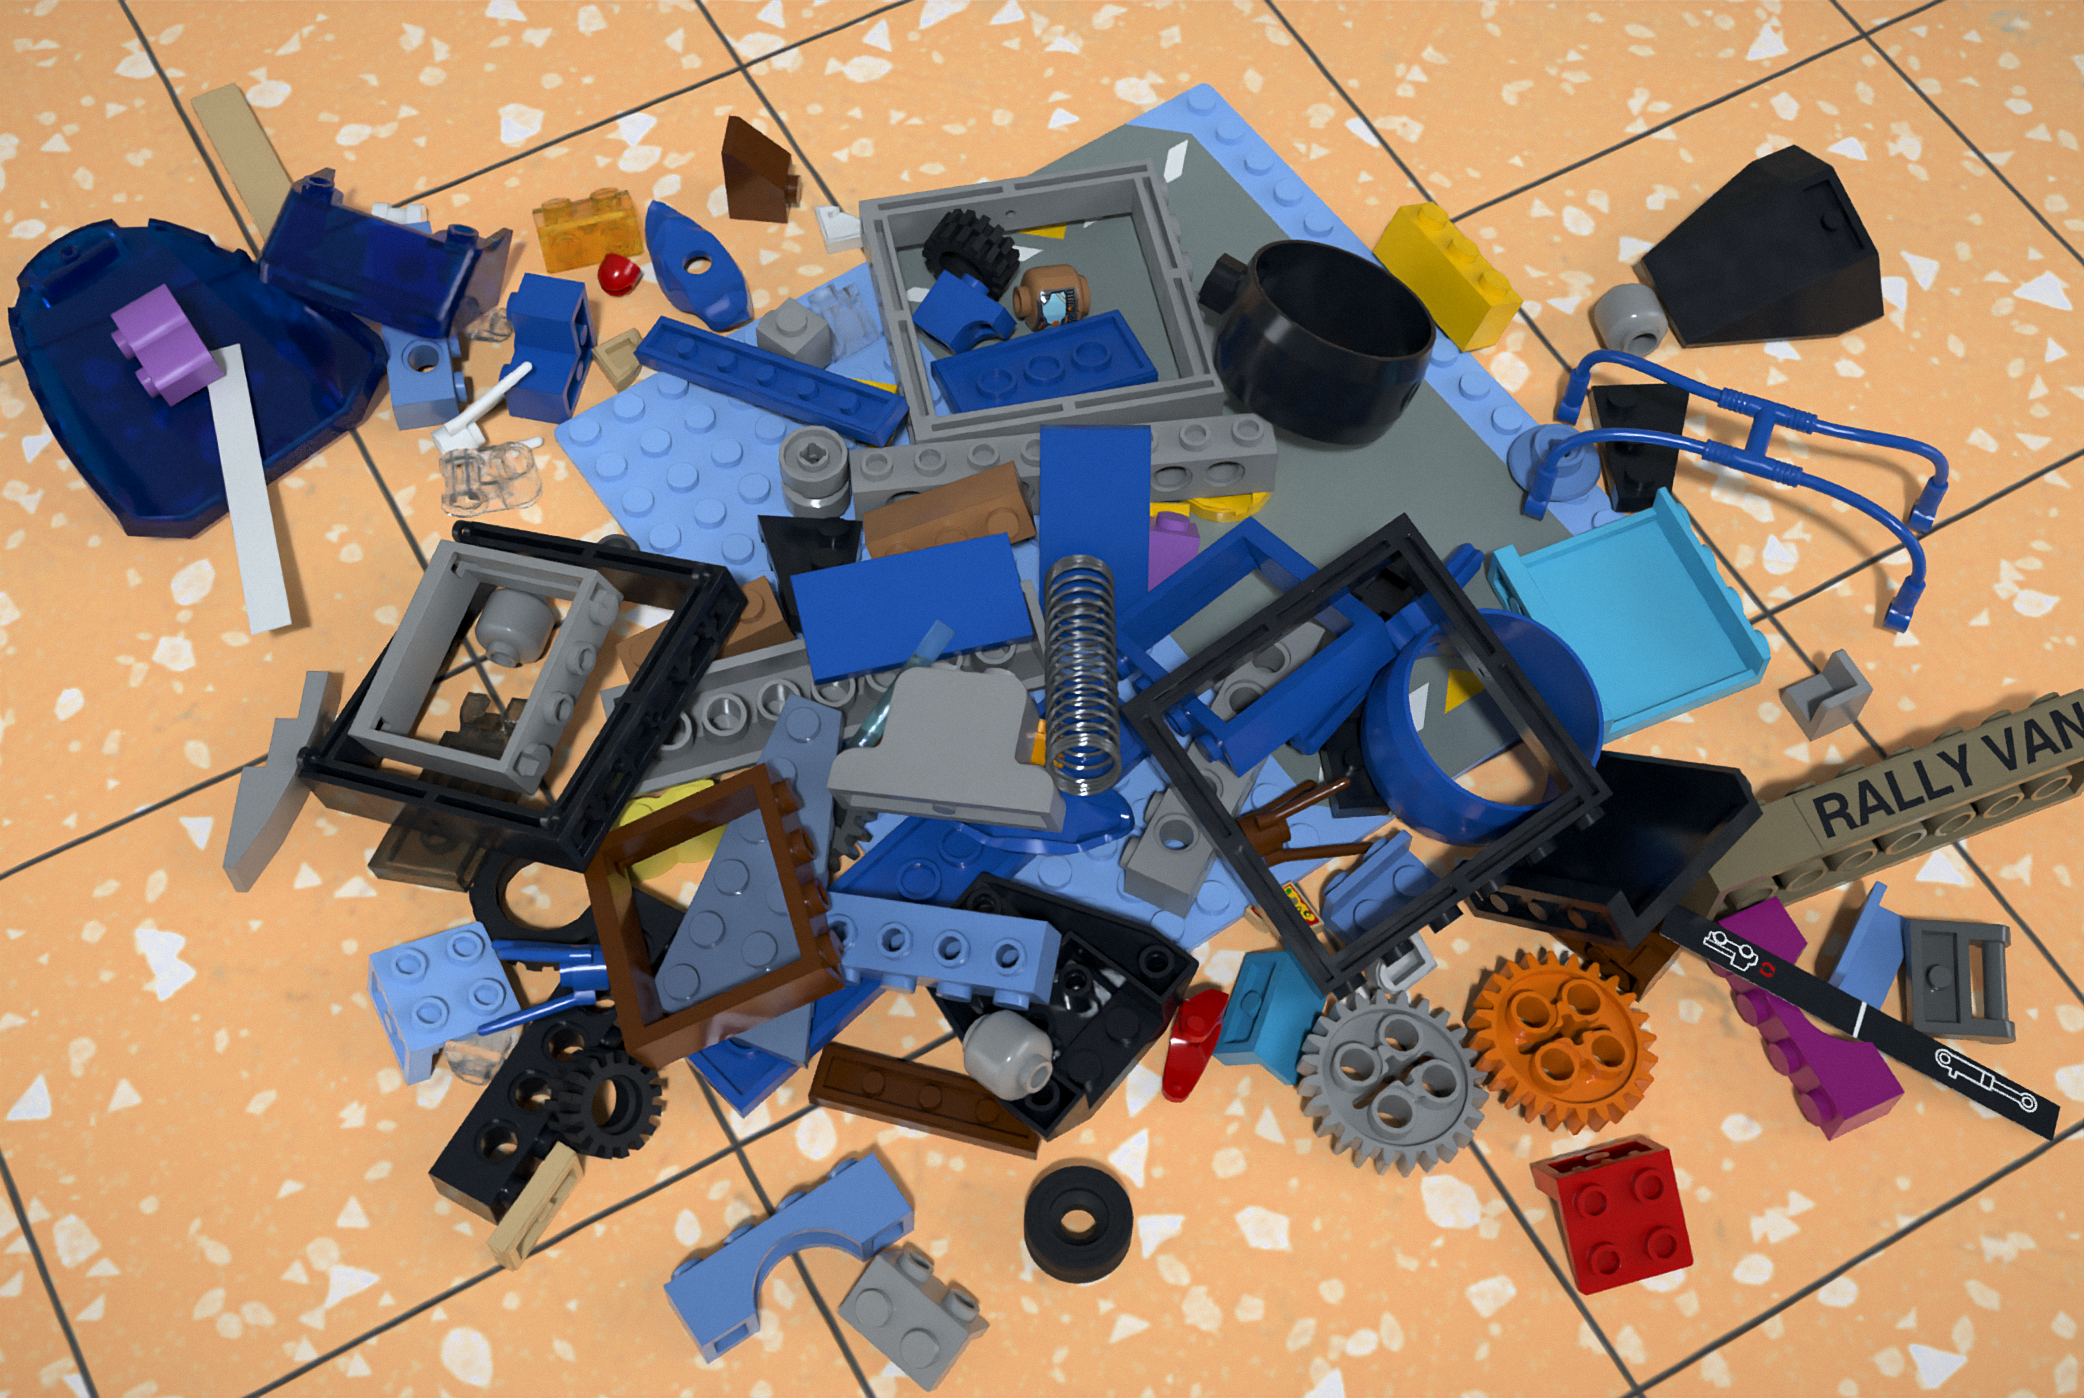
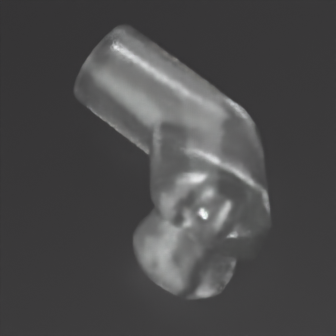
[448,295,514,343]

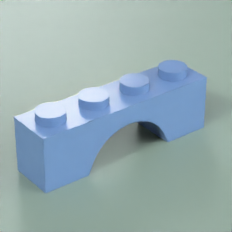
[663,1152,914,1365]

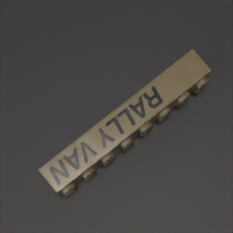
[1678,688,2084,924]

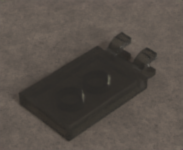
[367,692,528,893]

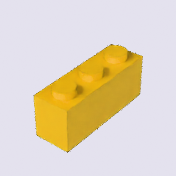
[1373,202,1524,352]

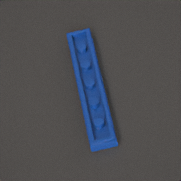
[633,315,910,448]

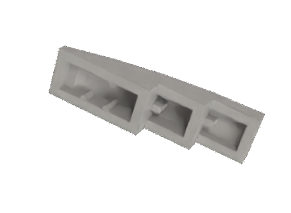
[223,671,341,893]

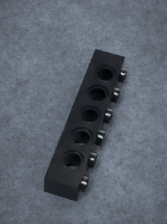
[428,886,685,1226]

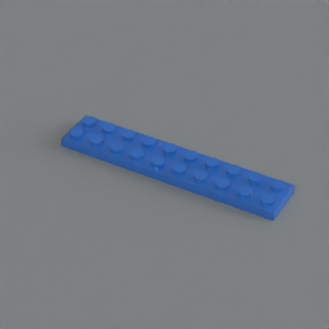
[684,665,1148,1119]

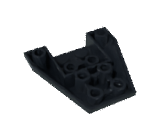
[1640,144,1884,348]
[925,872,1199,1143]

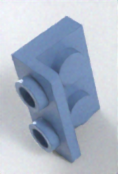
[1320,829,1441,946]

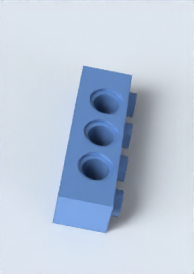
[369,221,468,431]

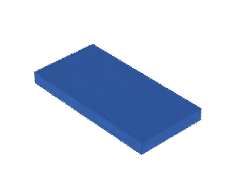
[930,309,1158,414]
[1039,424,1151,640]
[790,532,1034,686]

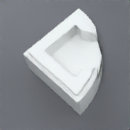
[815,206,863,255]

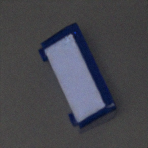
[256,167,513,339]

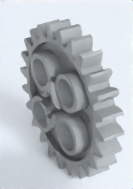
[1296,989,1489,1178]

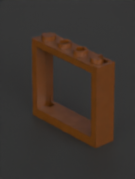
[584,762,846,1071]

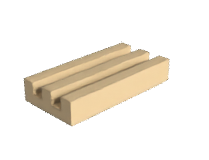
[486,1141,584,1272]

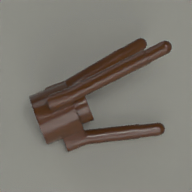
[1234,776,1374,868]

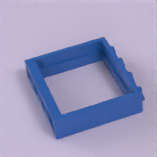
[1098,516,1396,778]

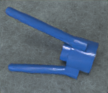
[477,939,611,1037]

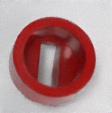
[597,253,641,297]

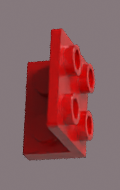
[1531,1135,1694,1296]

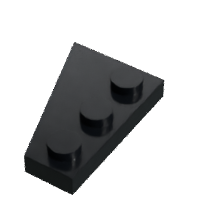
[757,515,863,633]

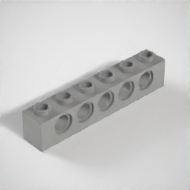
[1120,604,1326,920]

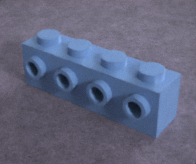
[825,891,1062,1011]

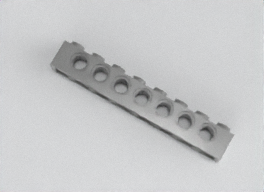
[849,413,1278,530]

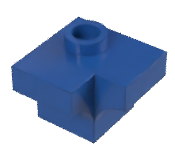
[912,269,1017,355]

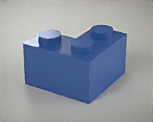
[499,273,597,425]

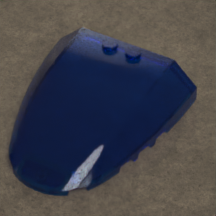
[8,218,390,539]

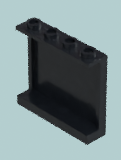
[1449,750,1763,951]

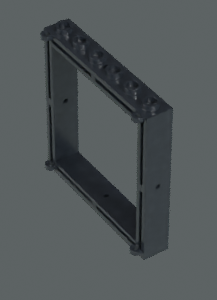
[1120,512,1613,1001]
[296,520,748,874]

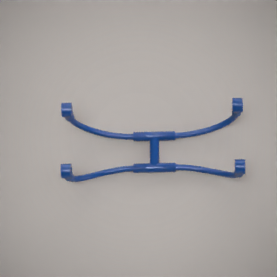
[1522,349,1949,634]

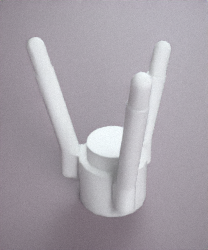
[430,362,543,471]

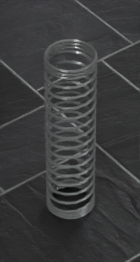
[1044,554,1122,796]

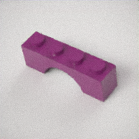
[1709,896,1905,1141]

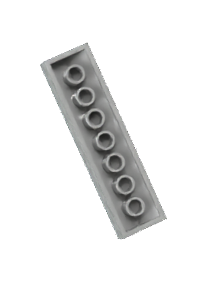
[599,579,1063,799]

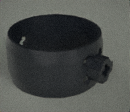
[1198,240,1436,445]

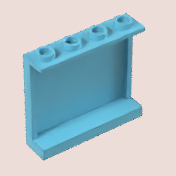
[1487,487,1771,745]

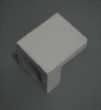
[1780,649,1873,742]

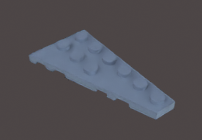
[654,693,845,1070]

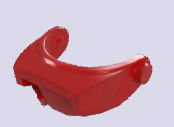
[1161,988,1229,1103]

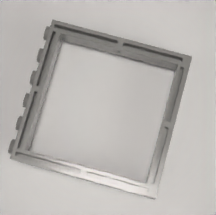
[859,158,1230,445]

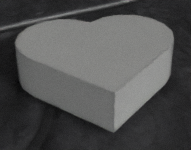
[1366,932,1438,995]

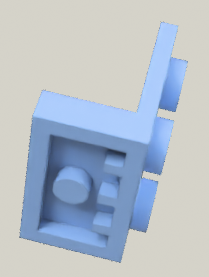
[367,921,521,1086]

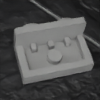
[836,1248,990,1393]

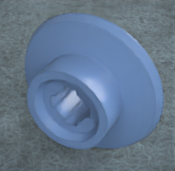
[1508,424,1601,501]

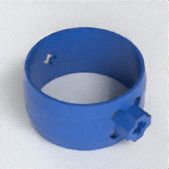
[1360,600,1604,848]

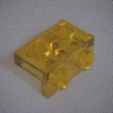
[532,187,644,274]

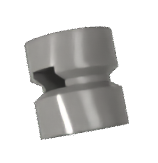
[778,425,851,519]

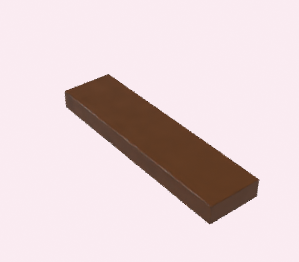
[808,1043,1042,1160]

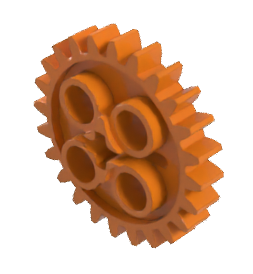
[1468,951,1658,1135]

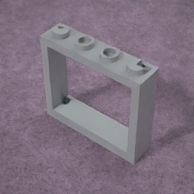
[348,539,624,796]

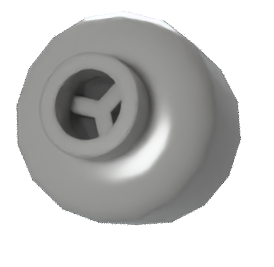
[1594,283,1668,357]
[475,588,555,668]
[962,1010,1053,1101]

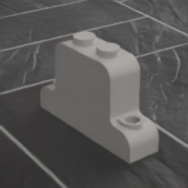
[826,662,1066,833]

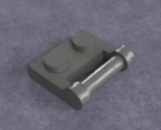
[1904,919,2016,1045]

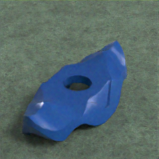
[645,200,754,331]
[943,765,1135,856]

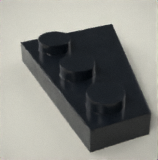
[1588,383,1690,512]

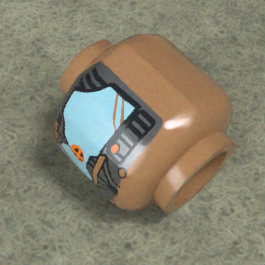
[1013,264,1090,332]

